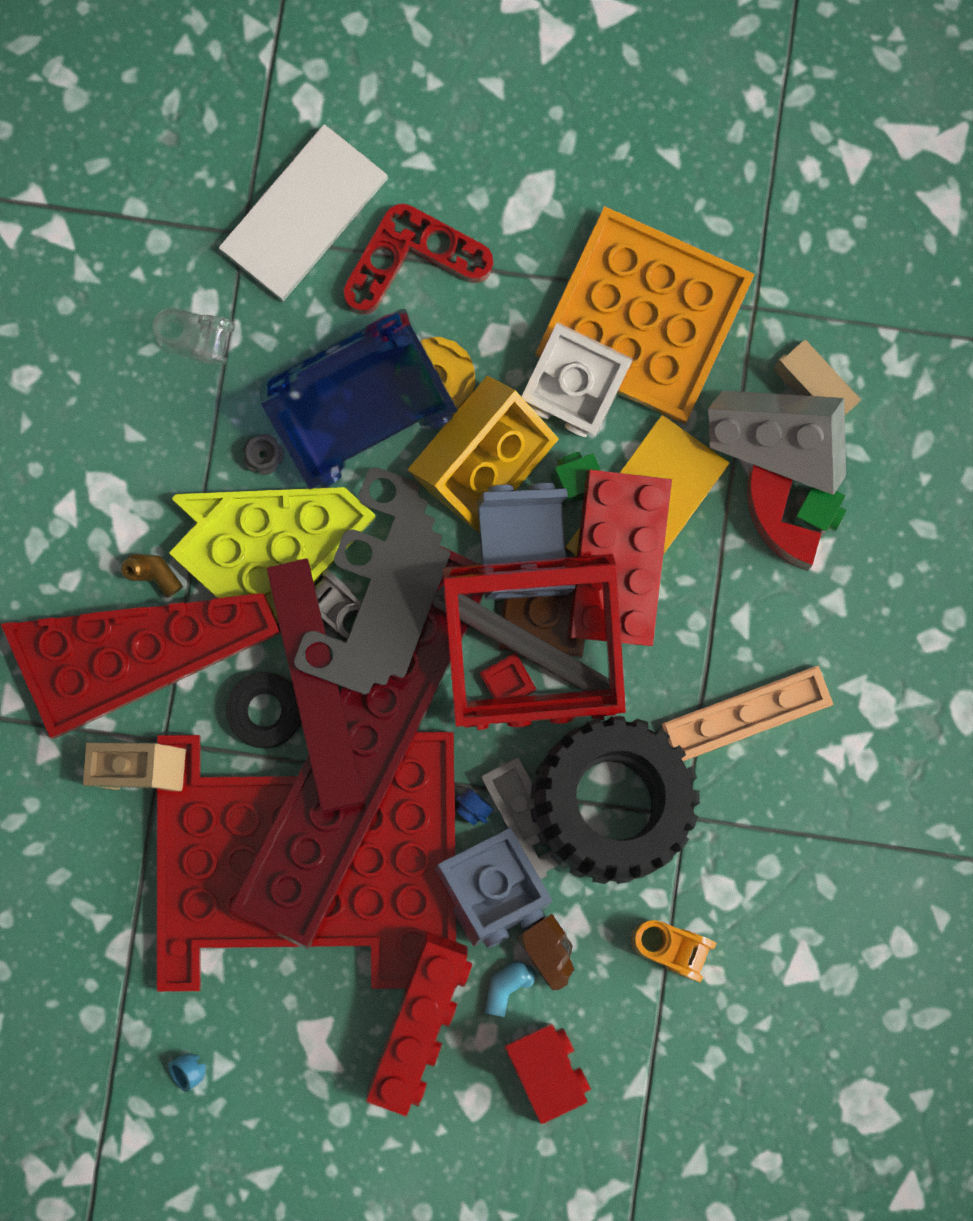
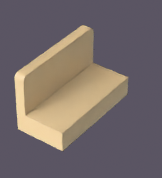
[773,339,861,415]

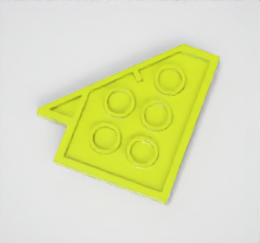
[169,487,376,622]

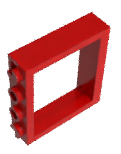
[443,554,626,731]

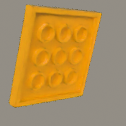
[535,206,755,425]

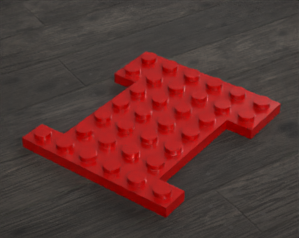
[157,732,457,992]

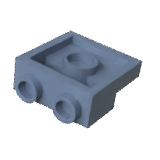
[435,828,553,949]

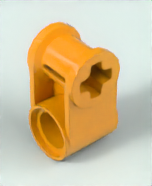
[631,920,717,983]

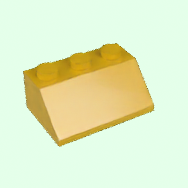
[407,375,559,533]

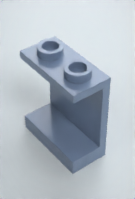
[477,483,575,600]

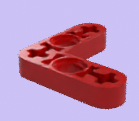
[344,204,493,315]

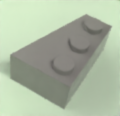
[708,391,846,495]

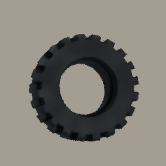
[530,716,700,884]

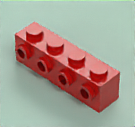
[366,931,473,1117]

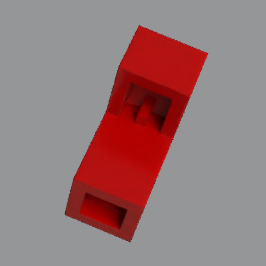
[747,464,822,571]

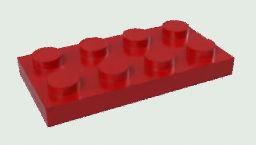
[568,470,672,646]

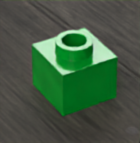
[551,452,601,506]
[792,487,847,538]

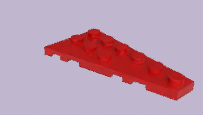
[1,593,281,739]

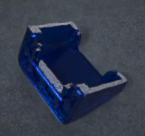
[259,309,458,489]

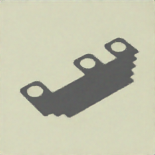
[294,468,451,695]

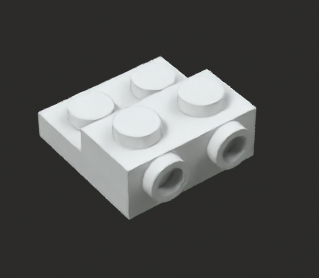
[522,322,633,437]

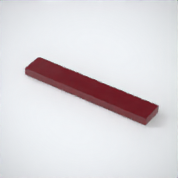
[267,558,365,814]

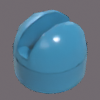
[168,1053,206,1092]

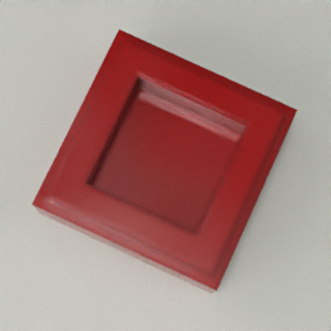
[479,653,537,699]

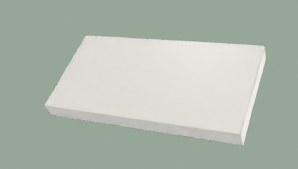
[219,124,388,302]

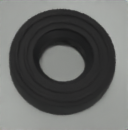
[226,672,301,749]

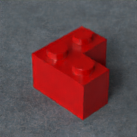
[504,1023,591,1125]

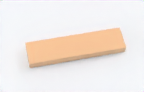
[661,666,834,761]

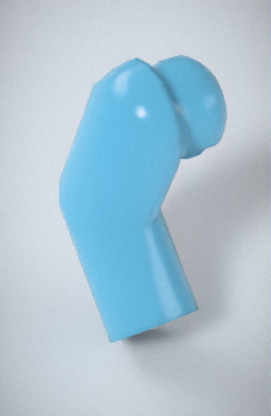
[484,962,536,1017]

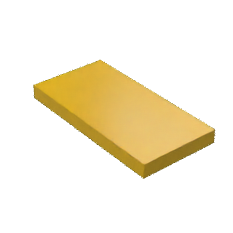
[565,415,730,557]

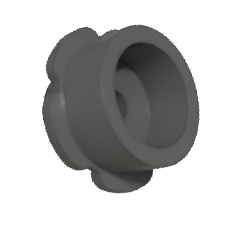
[243,434,284,475]

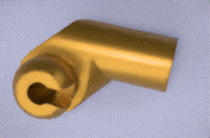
[121,554,183,598]

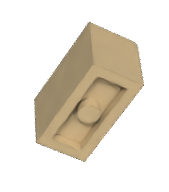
[83,743,186,791]

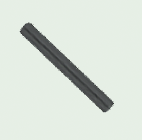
[433,586,609,691]

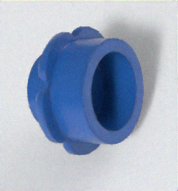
[455,787,494,826]

